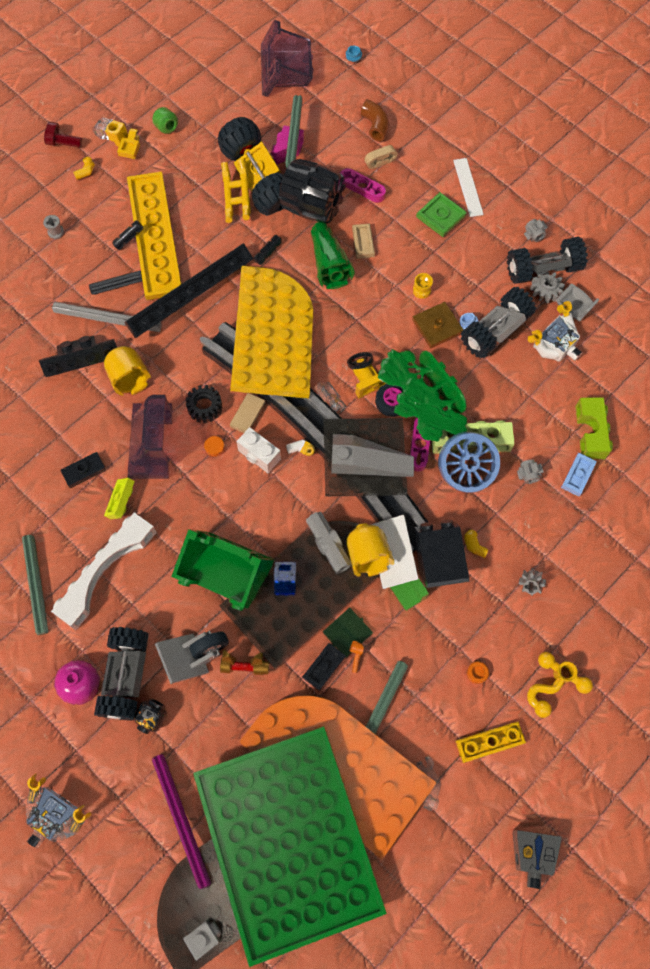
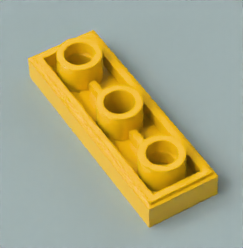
[455,722,526,763]

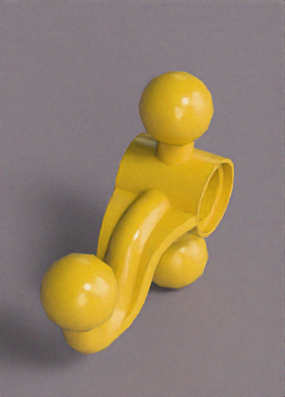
[527,652,593,718]

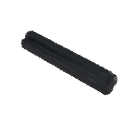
[89,270,143,295]

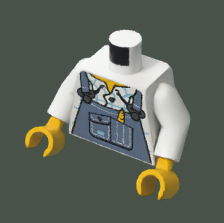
[527,301,583,362]

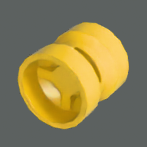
[413,273,433,299]

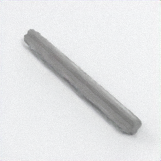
[52,302,162,332]

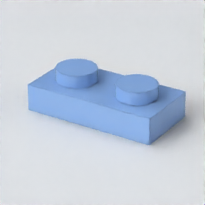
[561,453,597,497]

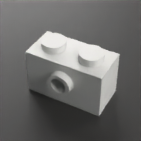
[236,427,281,474]

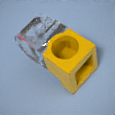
[92,117,129,147]

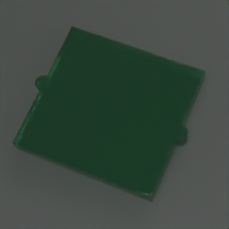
[322,607,373,658]

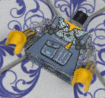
[26,773,92,849]

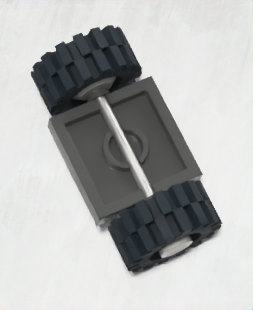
[507,236,588,284]
[94,627,149,720]

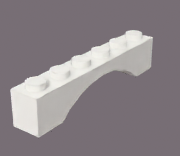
[51,513,157,631]

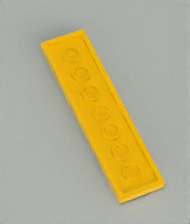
[127,171,181,300]

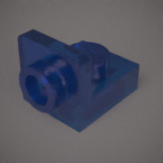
[274,562,296,596]

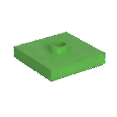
[416,192,467,237]

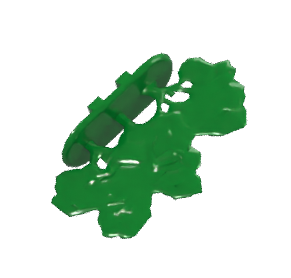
[378,349,467,442]

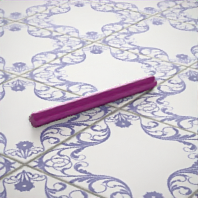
[152,754,211,889]

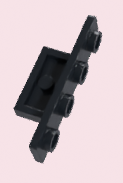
[39,335,117,377]

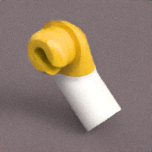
[286,440,315,456]

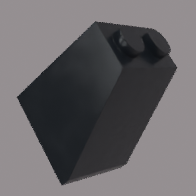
[414,520,470,588]

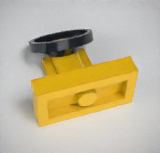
[347,352,386,399]

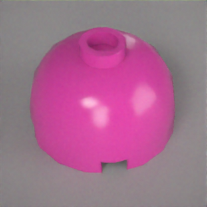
[54,660,100,705]

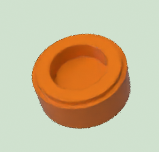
[204,436,225,457]
[466,661,489,684]

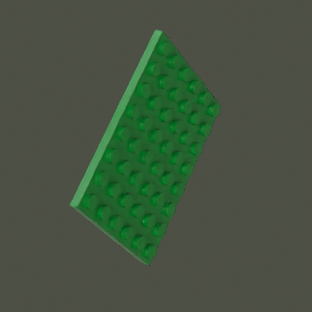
[193,727,387,967]

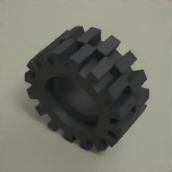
[186,385,222,423]

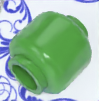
[152,107,178,134]

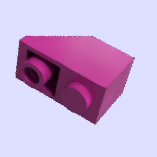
[271,125,304,164]

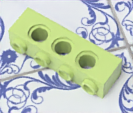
[431,420,515,454]

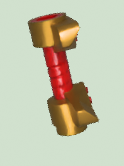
[220,650,269,676]

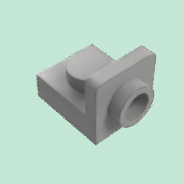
[183,920,222,960]

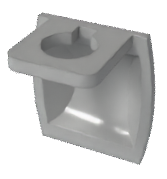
[555,283,599,322]

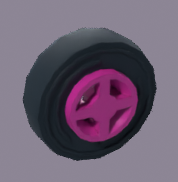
[375,384,403,417]

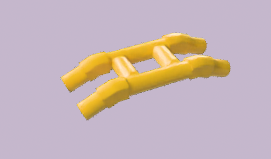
[221,159,251,223]

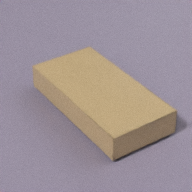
[352,223,375,259]
[230,393,265,433]

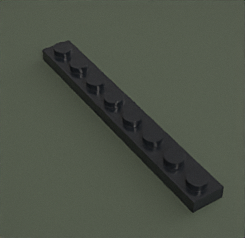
[124,243,253,338]

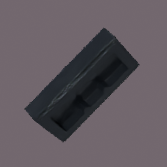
[60,452,106,488]

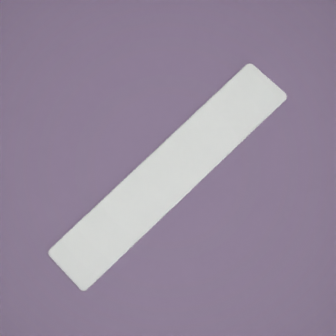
[453,158,483,217]

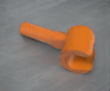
[349,641,364,673]

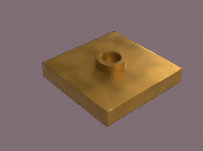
[412,302,463,349]

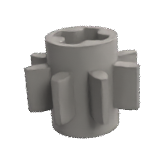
[524,219,548,242]
[517,460,544,484]
[519,568,546,596]

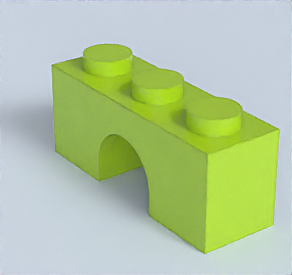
[575,398,613,459]

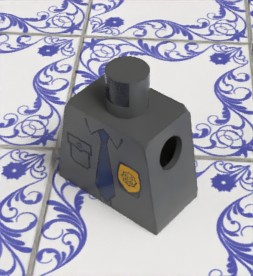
[512,830,561,889]

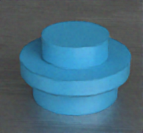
[346,45,362,62]

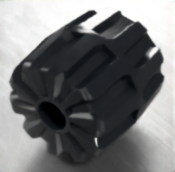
[279,159,346,224]

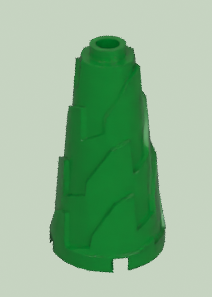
[311,222,355,289]

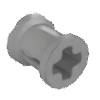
[43,215,64,239]

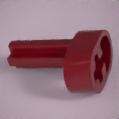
[44,121,82,148]

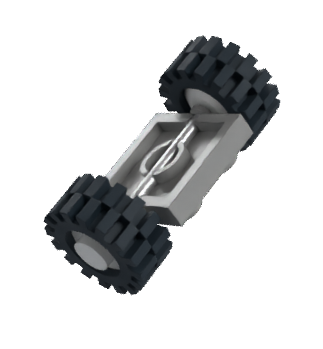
[461,287,536,358]

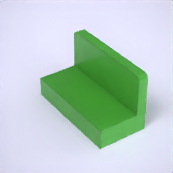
[390,578,429,611]

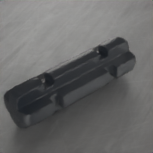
[112,220,144,250]
[254,235,282,265]

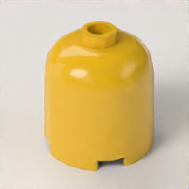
[104,346,151,396]
[347,523,395,577]

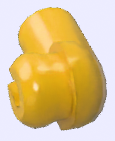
[73,157,95,180]
[464,530,489,558]

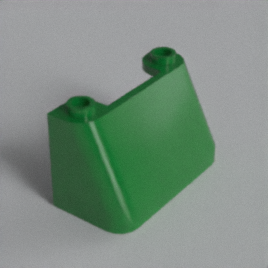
[171,529,274,611]

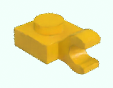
[117,128,140,159]

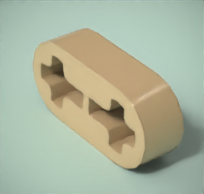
[364,145,398,169]

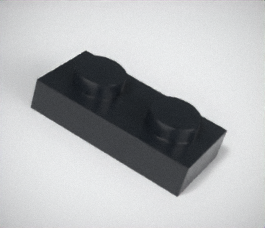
[302,643,346,691]

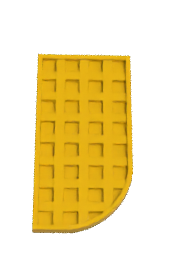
[230,266,313,399]

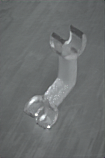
[417,756,441,811]

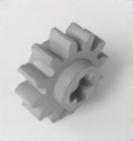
[530,272,565,303]

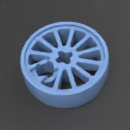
[438,432,500,493]

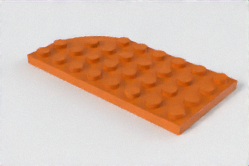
[239,696,436,860]

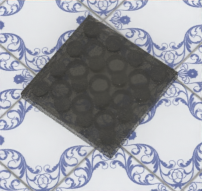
[323,418,407,497]

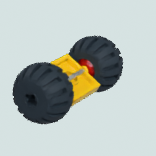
[218,117,283,216]

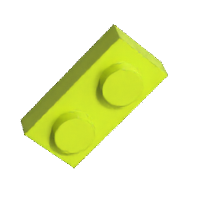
[104,478,135,519]

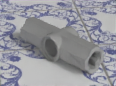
[306,512,352,574]

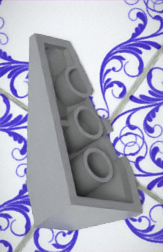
[331,434,414,477]

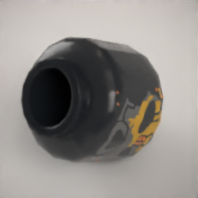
[134,698,167,734]

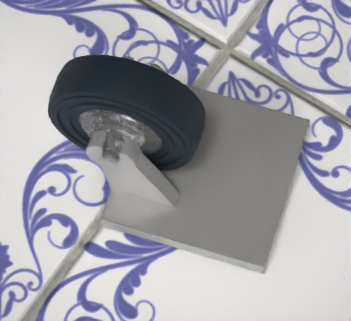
[155,631,229,684]

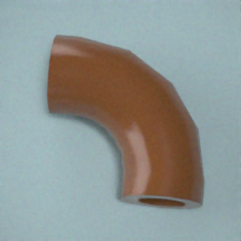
[361,99,389,142]

